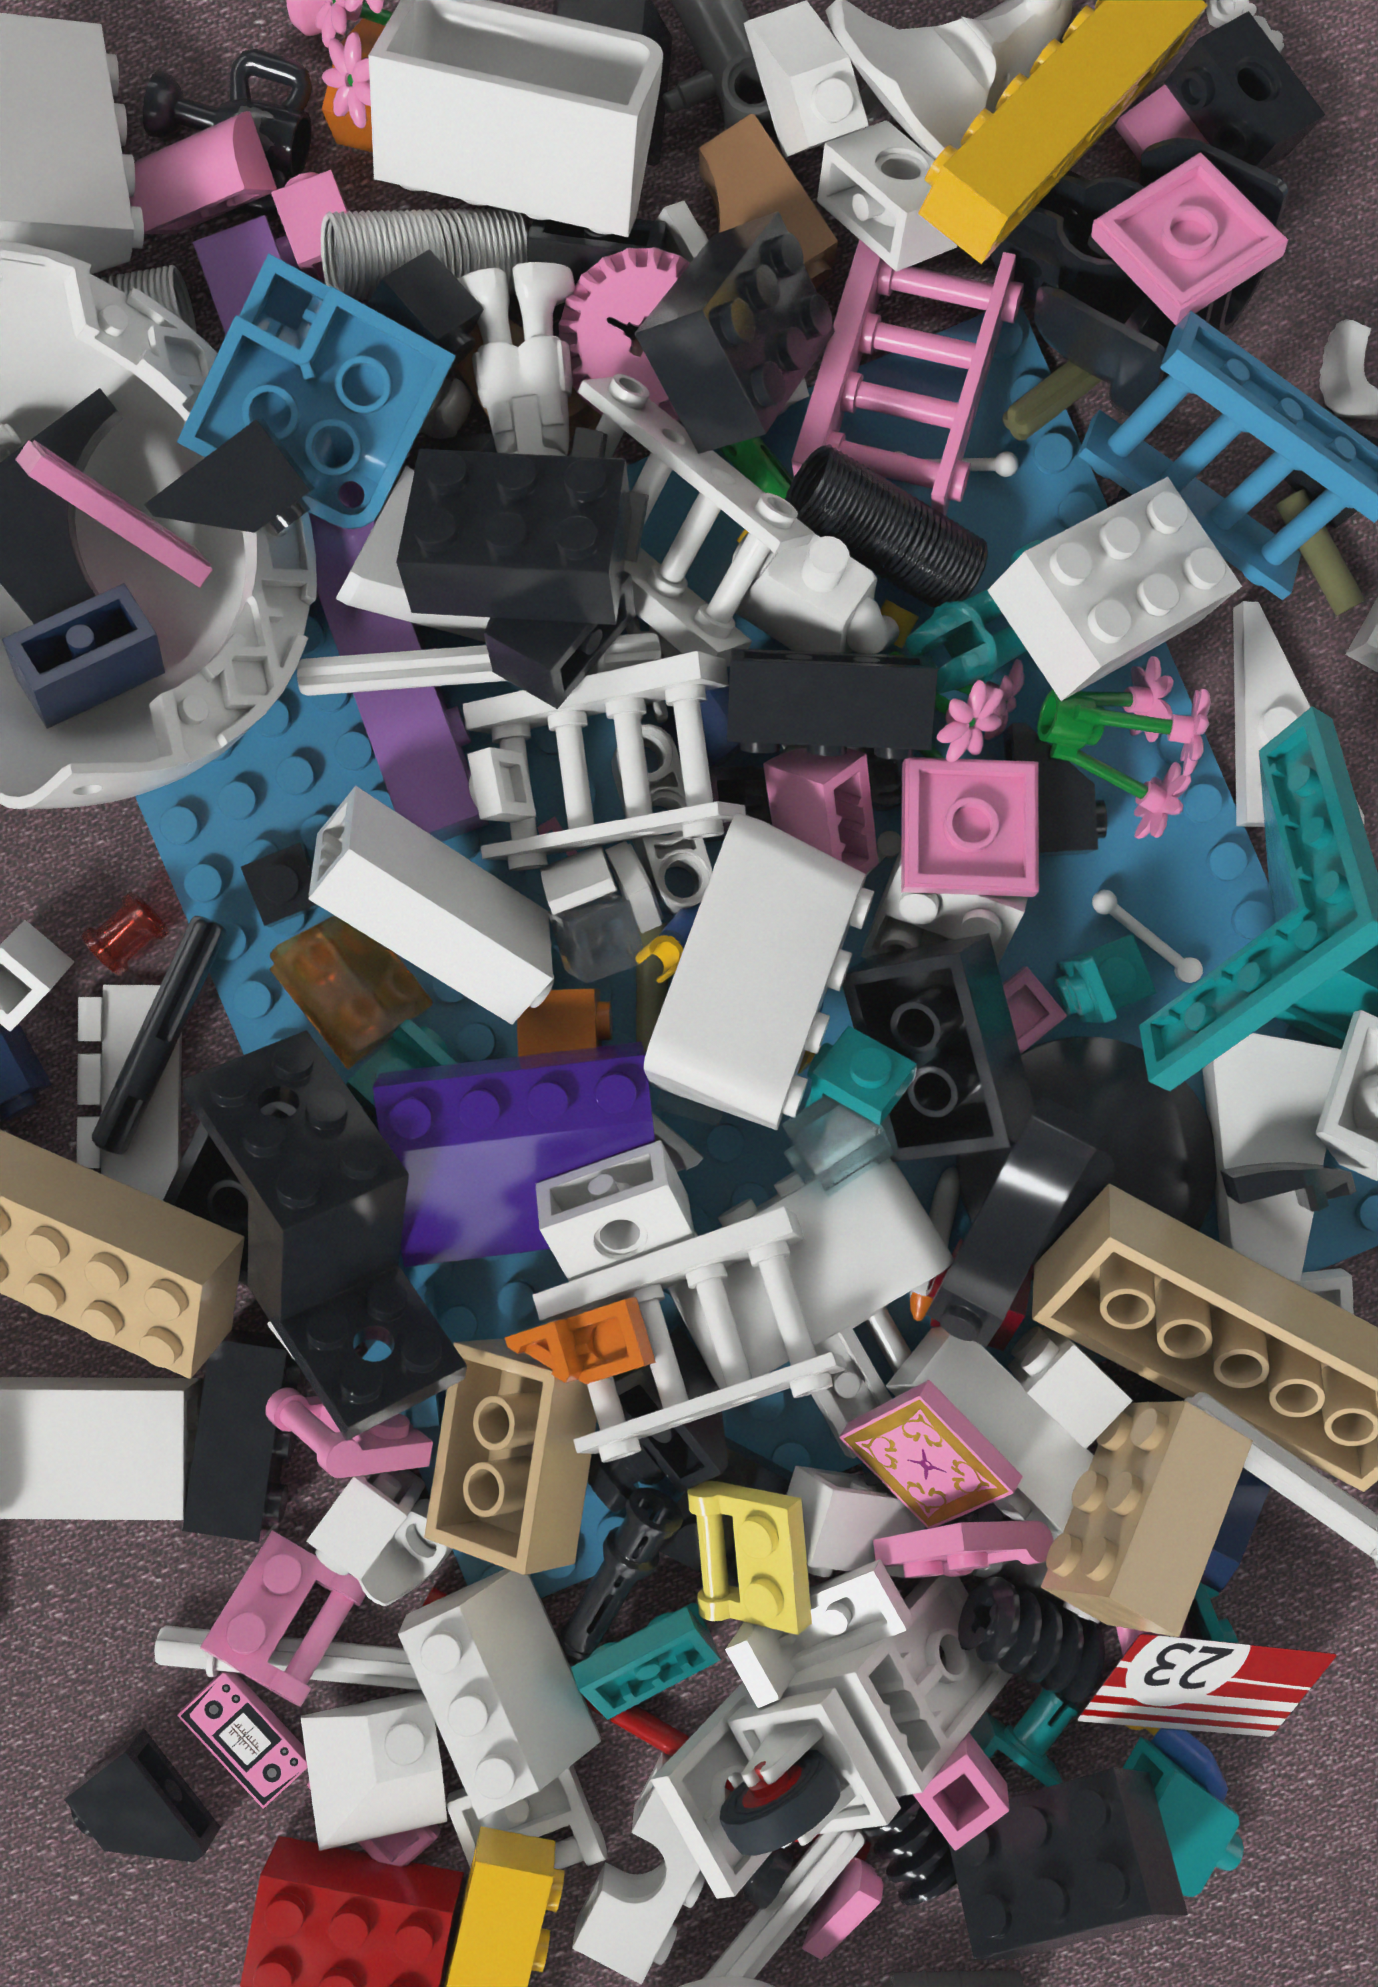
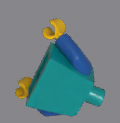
[1122,1725,1244,1897]

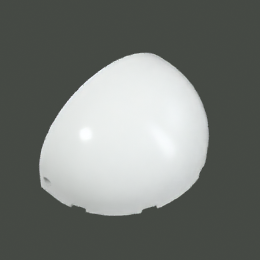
[0,240,317,809]

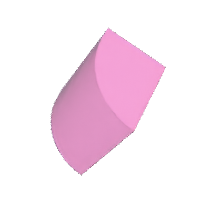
[130,111,277,234]
[763,747,879,874]

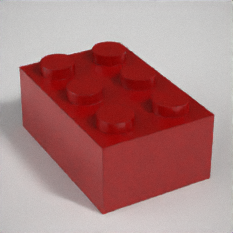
[240,1836,464,1987]

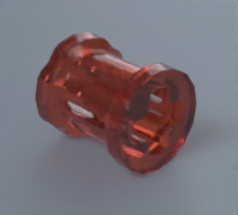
[81,891,169,976]

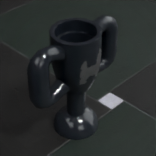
[143,49,312,216]

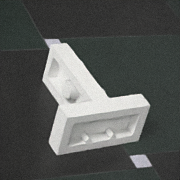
[725,1559,913,1708]

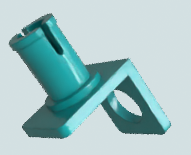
[970,1687,1080,1787]

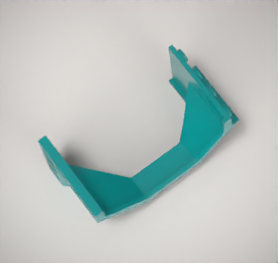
[1139,706,1378,1091]

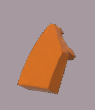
[505,1297,656,1385]

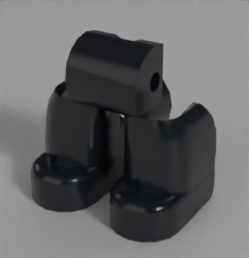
[991,138,1289,425]

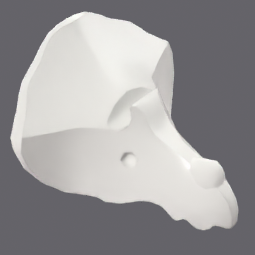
[825,0,1073,160]

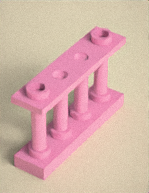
[791,239,1024,516]

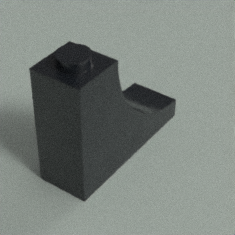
[0,388,123,624]
[926,1096,1106,1347]

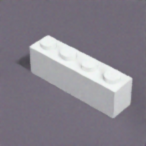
[886,1326,1094,1540]

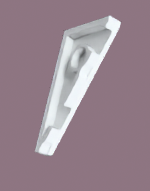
[1233,601,1364,827]

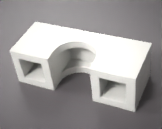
[572,1752,730,1985]

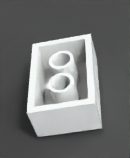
[987,477,1242,701]

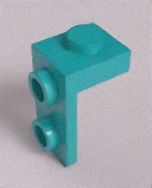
[805,1025,917,1143]

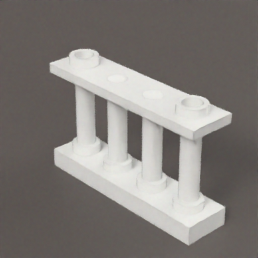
[578,374,815,667]
[462,651,746,871]
[533,1206,847,1463]

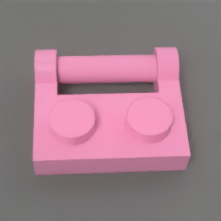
[266,1387,433,1478]
[873,1521,1054,1578]
[200,1530,366,1707]

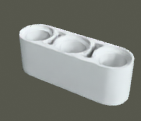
[611,724,712,914]

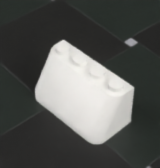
[368,0,663,237]
[0,13,144,274]
[644,813,875,1130]
[667,1134,954,1390]

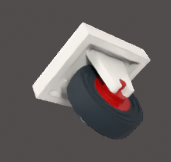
[719,1688,901,1856]

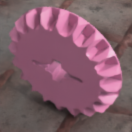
[559,247,690,421]

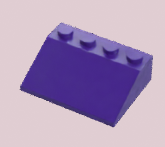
[373,1042,655,1267]

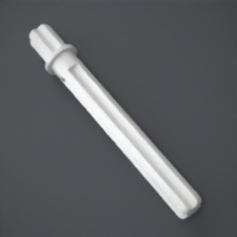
[297,633,661,696]
[1184,1392,1378,1569]
[154,1625,422,1690]
[702,1829,866,1979]

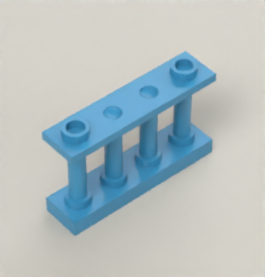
[1078,311,1378,600]

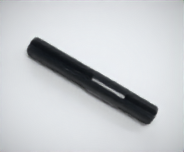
[92,916,226,1155]

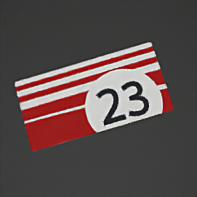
[1078,1633,1336,1737]

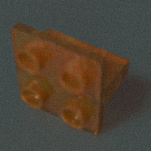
[270,915,433,1070]

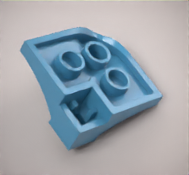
[177,253,456,529]

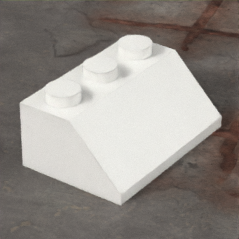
[398,1569,601,1820]

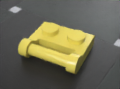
[687,1481,812,1635]

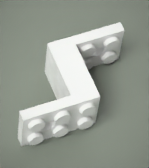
[650,1575,1013,1898]

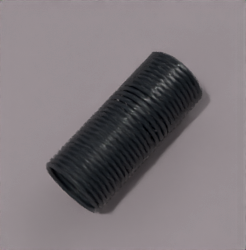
[785,444,988,609]

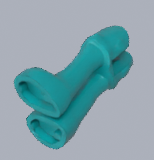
[905,539,1044,693]

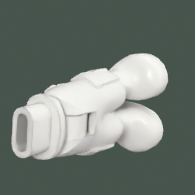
[457,262,575,456]

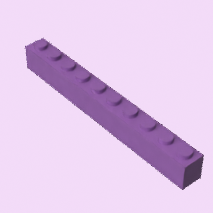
[193,215,489,842]

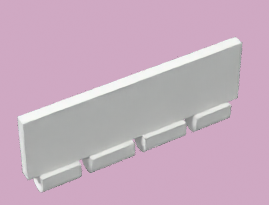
[77,985,182,1201]

